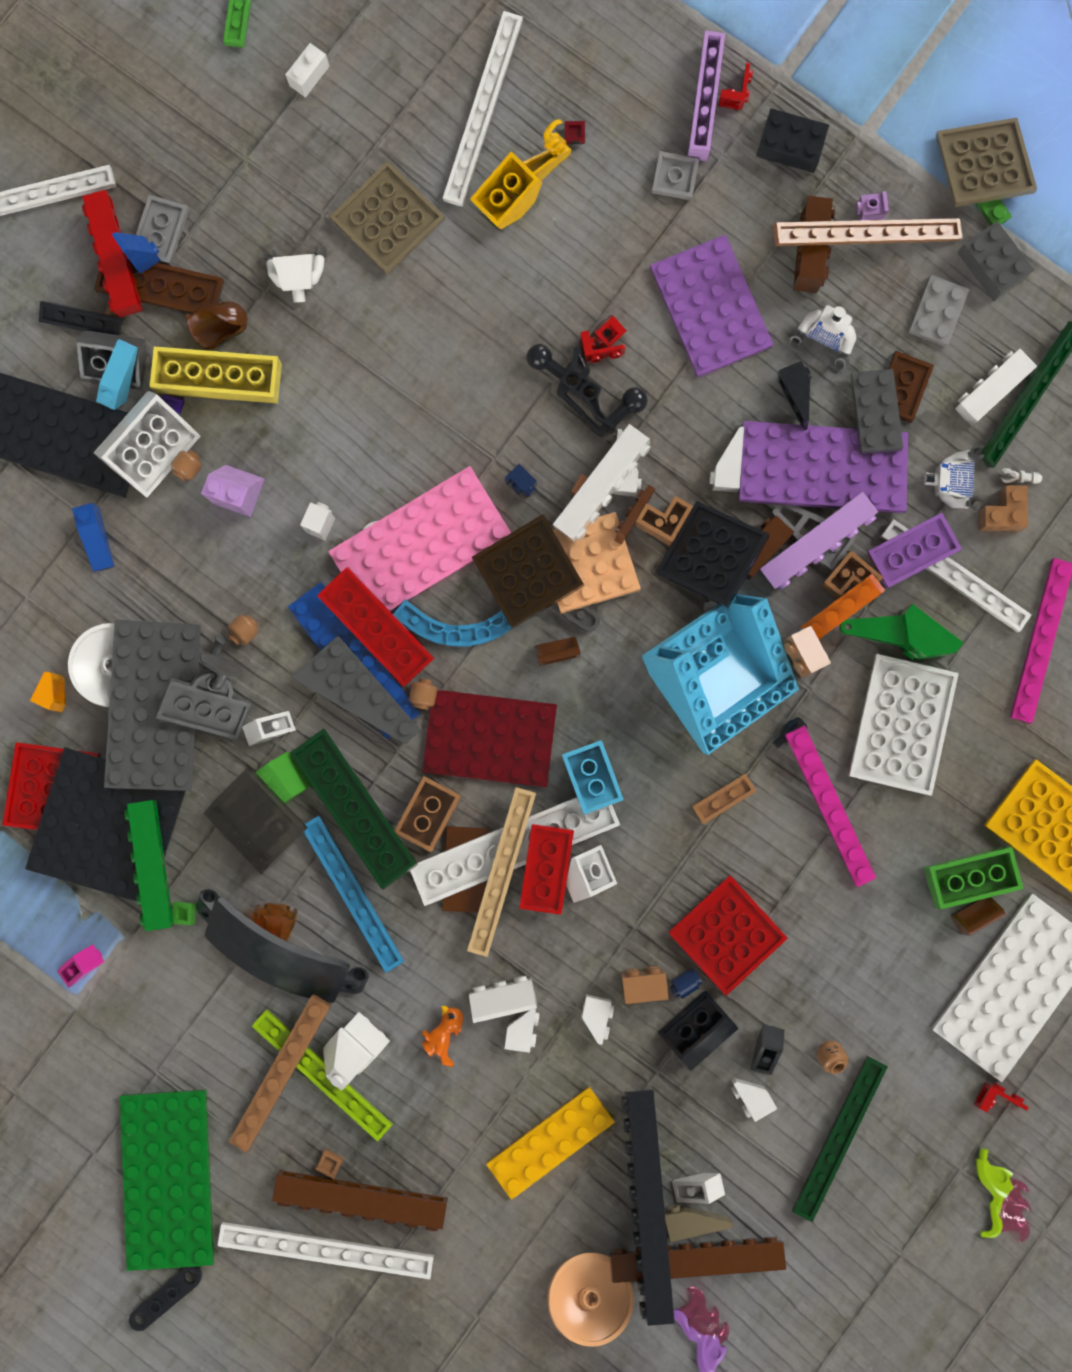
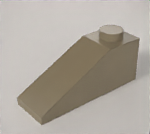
[665,1205,734,1242]

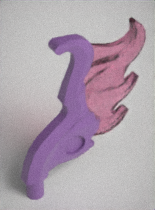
[674,1287,729,1372]

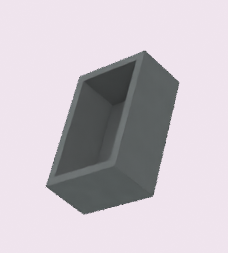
[958,221,1034,301]

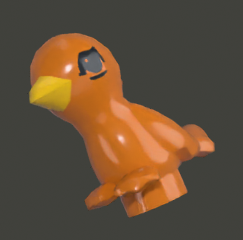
[421,1006,464,1067]

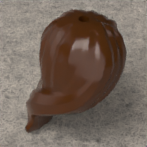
[185,301,248,349]

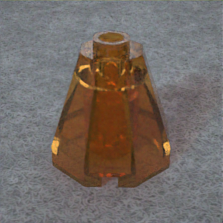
[253,903,298,941]

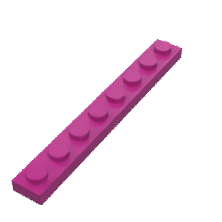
[1010,558,1072,724]
[784,725,876,887]

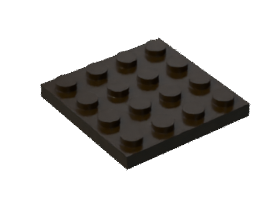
[472,514,585,628]

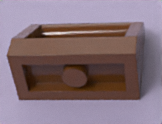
[535,636,581,666]
[950,897,1007,936]

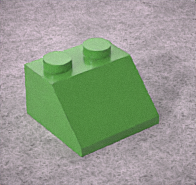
[251,751,312,810]

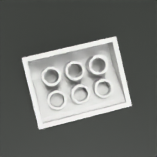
[94,391,200,498]

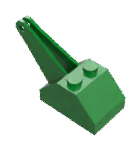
[839,604,964,660]

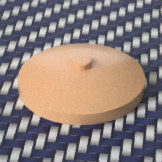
[547,1253,634,1347]

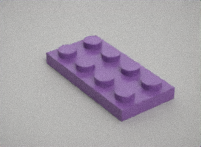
[867,513,962,589]

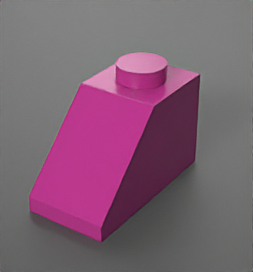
[57,944,105,988]

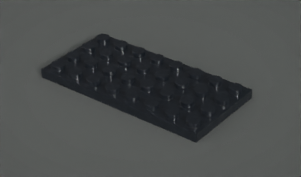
[0,373,130,498]

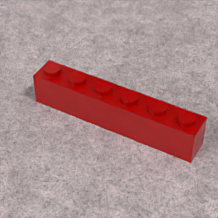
[81,189,143,318]

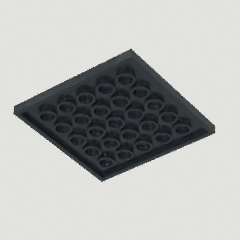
[25,747,186,902]

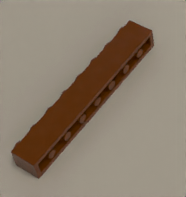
[272,1170,448,1231]
[609,1236,786,1283]

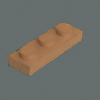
[691,773,757,824]

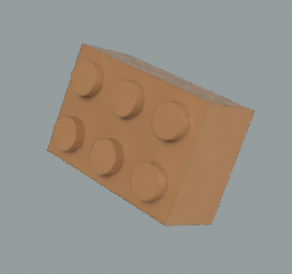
[395,776,462,852]

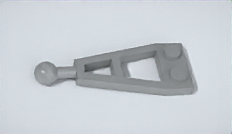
[766,504,857,572]

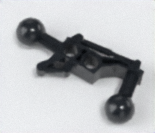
[526,344,648,436]

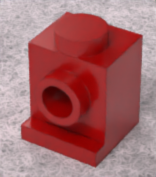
[593,315,627,348]

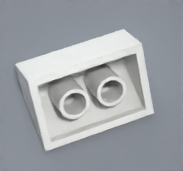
[469,976,537,1023]

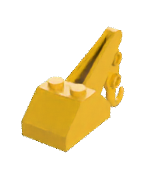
[470,119,572,229]

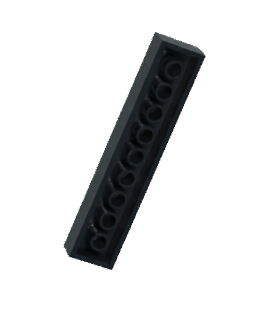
[621,1089,675,1326]

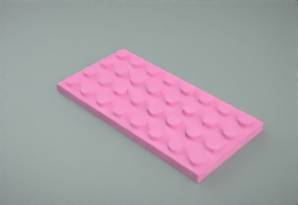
[328,466,511,611]

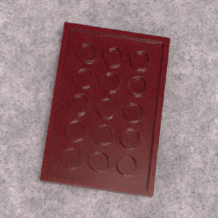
[422,690,557,787]

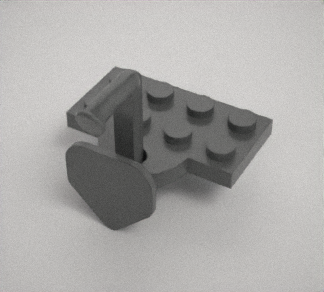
[155,635,252,740]

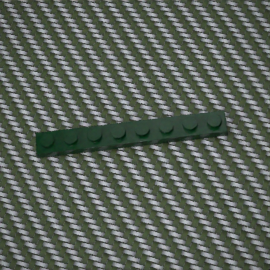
[980,321,1072,468]
[792,1056,888,1222]

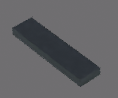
[39,301,122,336]

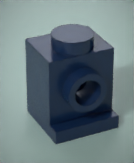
[505,464,537,498]

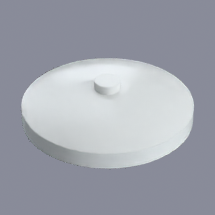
[68,623,114,707]

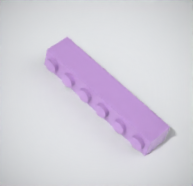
[688,31,725,161]
[760,492,878,590]

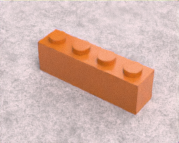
[801,574,885,639]

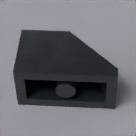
[751,1024,784,1075]

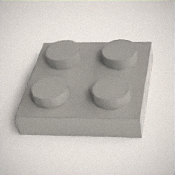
[652,151,700,200]

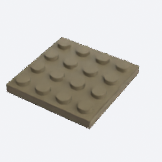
[936,117,1037,207]
[329,161,445,275]

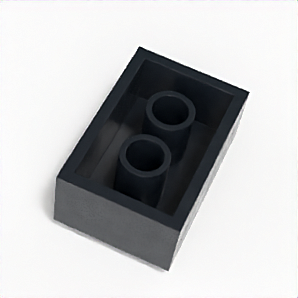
[756,108,829,173]

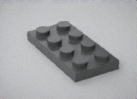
[850,369,903,454]

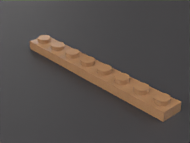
[229,994,332,1153]

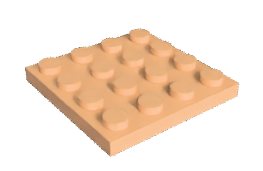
[553,512,641,614]

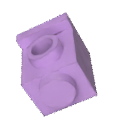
[855,191,889,221]

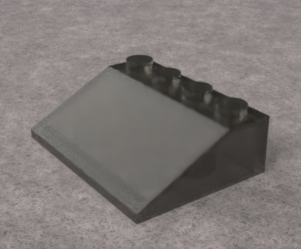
[203,766,308,874]

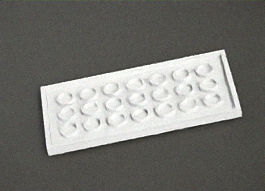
[931,893,1072,1082]

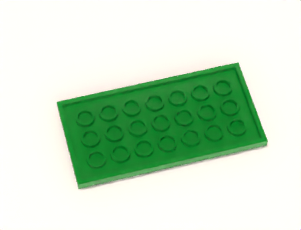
[120,1089,214,1271]

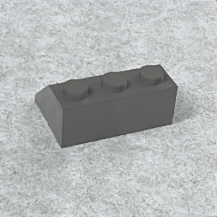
[76,331,147,387]

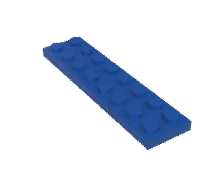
[288,582,421,739]

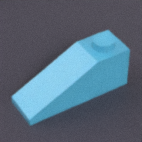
[96,339,138,410]

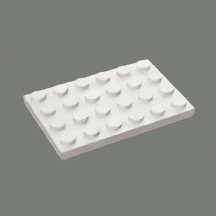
[848,654,959,796]

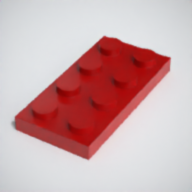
[519,824,574,915]

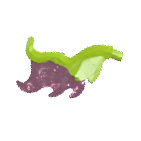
[976,1148,1031,1242]

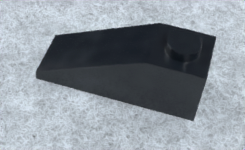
[777,361,812,431]

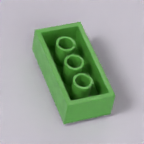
[923,846,1024,909]

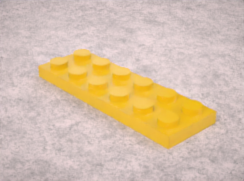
[486,1086,615,1200]

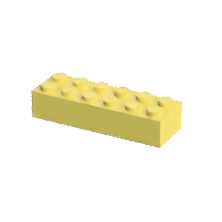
[150,347,282,404]

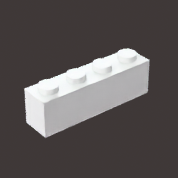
[955,349,1037,427]

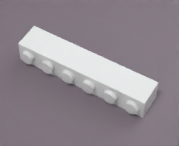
[553,424,651,543]

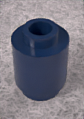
[669,969,702,999]

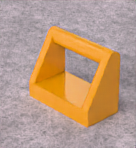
[30,672,66,712]

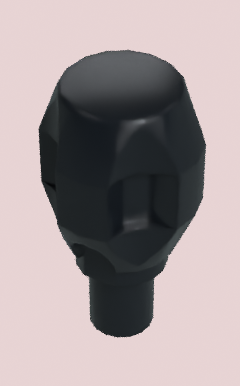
[772,717,807,749]

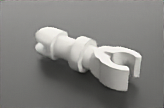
[1000,468,1042,484]

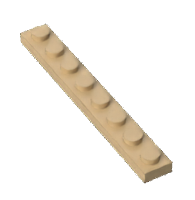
[467,787,536,957]

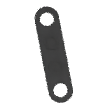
[129,1267,202,1331]

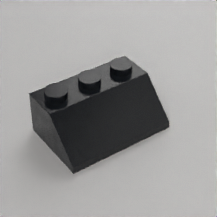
[658,990,739,1071]

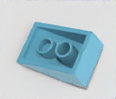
[562,740,624,815]

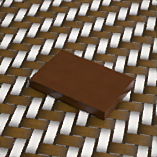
[888,351,934,423]

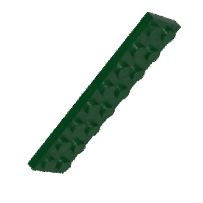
[290,728,418,890]

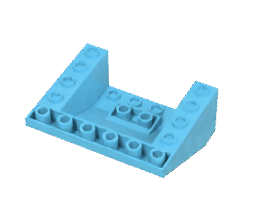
[642,594,799,755]

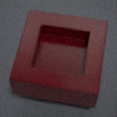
[565,121,585,144]

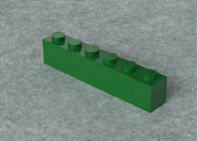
[125,800,174,932]

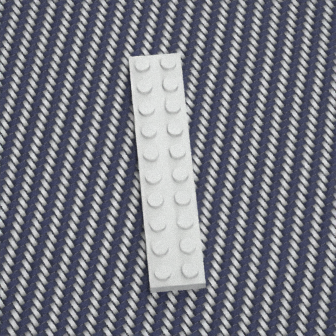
[410,797,620,906]

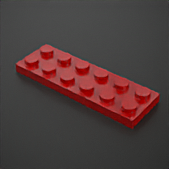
[317,567,434,687]

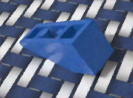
[112,232,161,274]
[72,503,115,572]

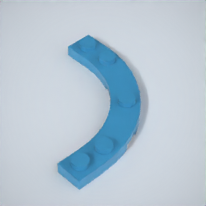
[393,599,513,647]

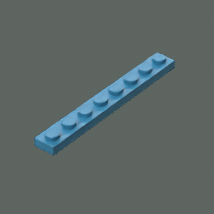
[301,816,405,972]

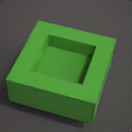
[173,901,196,926]

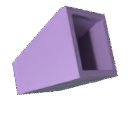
[201,465,265,517]

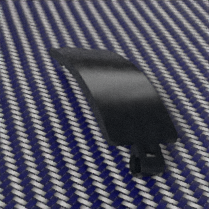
[196,889,369,1003]

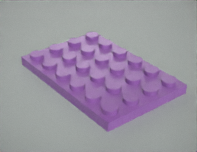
[650,234,774,378]

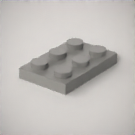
[136,195,189,266]
[908,275,970,347]

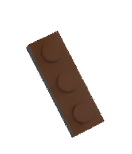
[615,484,655,545]

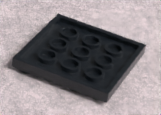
[656,501,770,609]

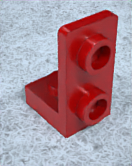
[718,62,753,110]
[580,330,626,363]
[973,1082,1029,1113]

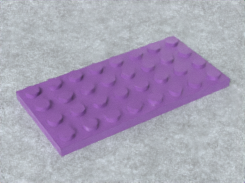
[739,421,908,514]

